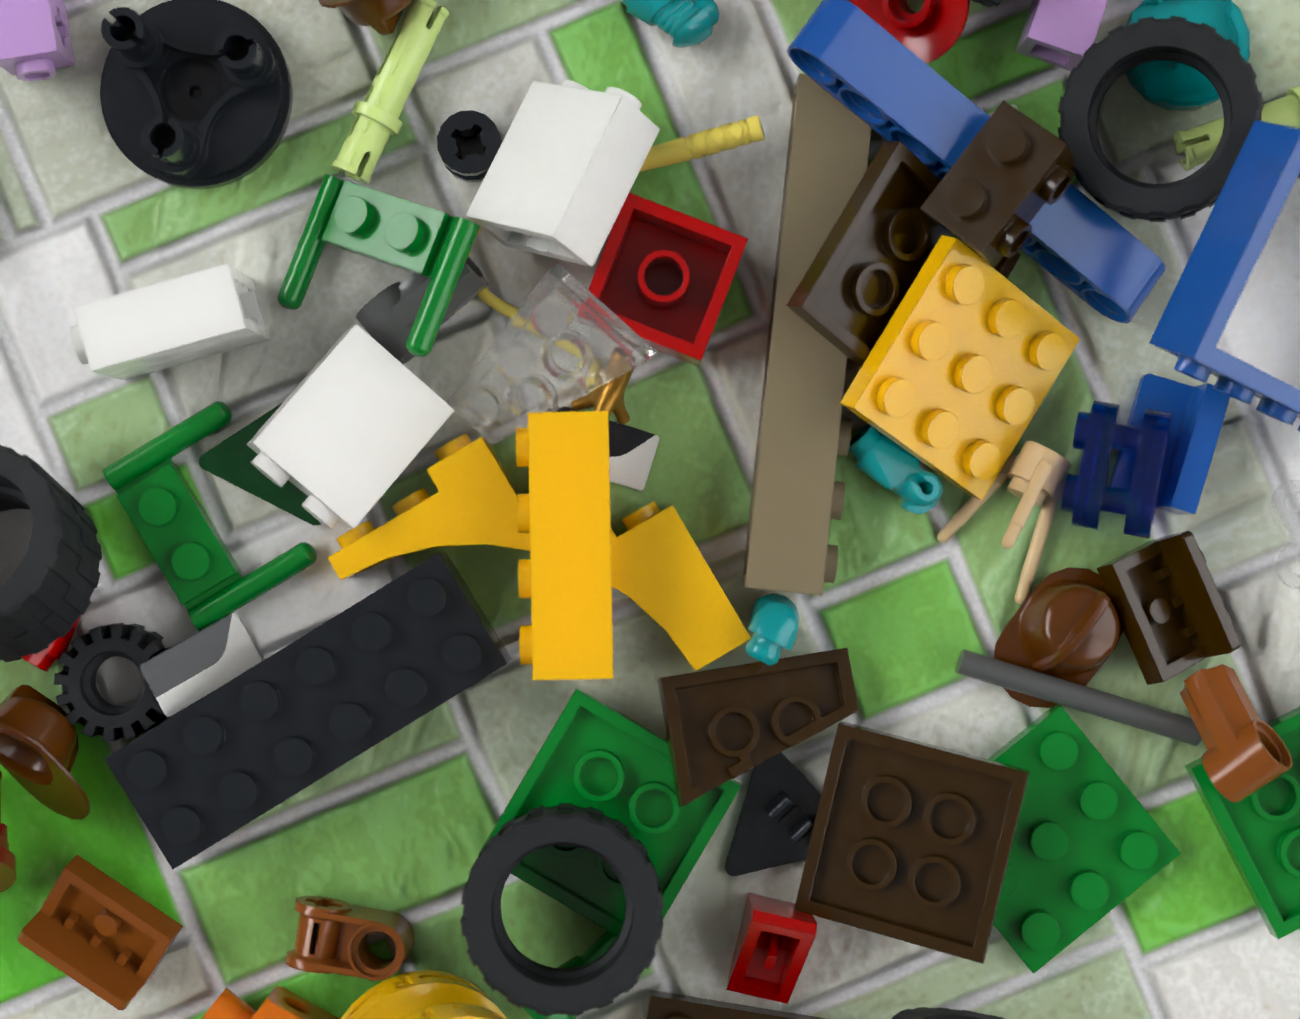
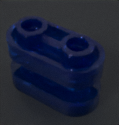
[1061,400,1172,539]

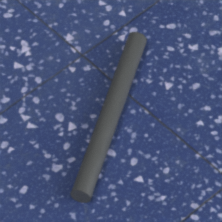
[956,649,1202,746]

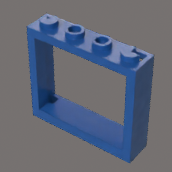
[1149,120,1300,431]

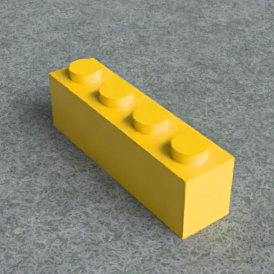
[516,411,614,680]

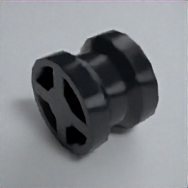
[437,110,502,182]

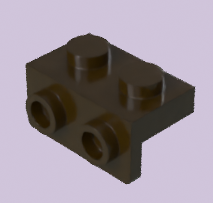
[920,100,1076,267]
[1097,531,1241,685]

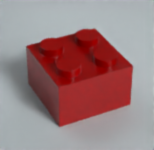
[579,192,748,367]

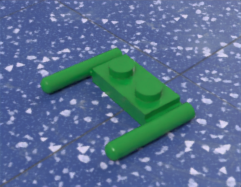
[277,174,480,357]
[102,401,317,631]

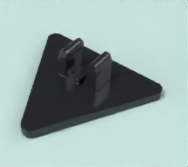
[725,752,821,876]

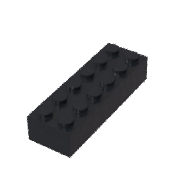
[104,551,512,869]

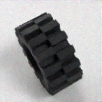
[54,623,172,741]

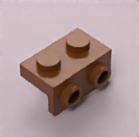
[17,855,183,1010]

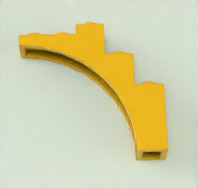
[327,433,751,671]

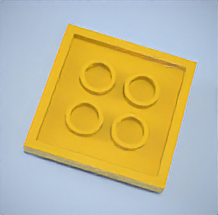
[840,235,1080,501]

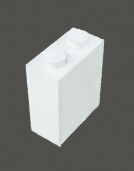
[465,80,660,267]
[70,263,270,381]
[247,324,455,530]

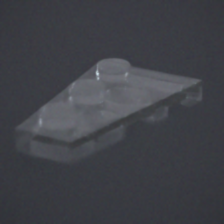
[446,264,657,445]

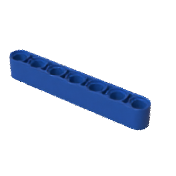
[787,0,1165,323]

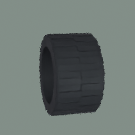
[1058,16,1264,222]
[0,445,102,662]
[460,803,664,1017]

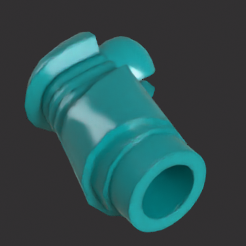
[622,0,719,48]
[849,424,943,514]
[746,593,800,666]

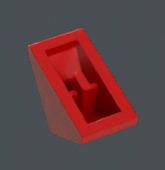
[726,893,817,1004]

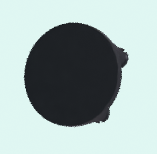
[100,0,293,189]

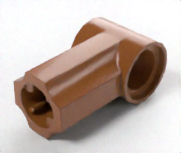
[1180,664,1293,803]

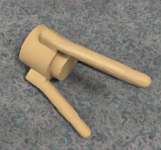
[937,441,1071,605]

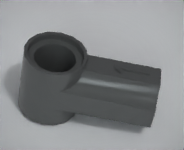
[356,255,489,364]

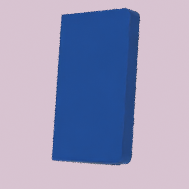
[1108,374,1230,515]

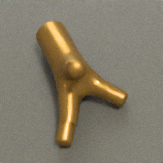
[571,345,640,424]

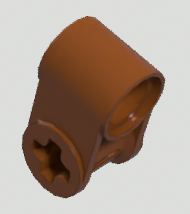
[285,896,415,981]

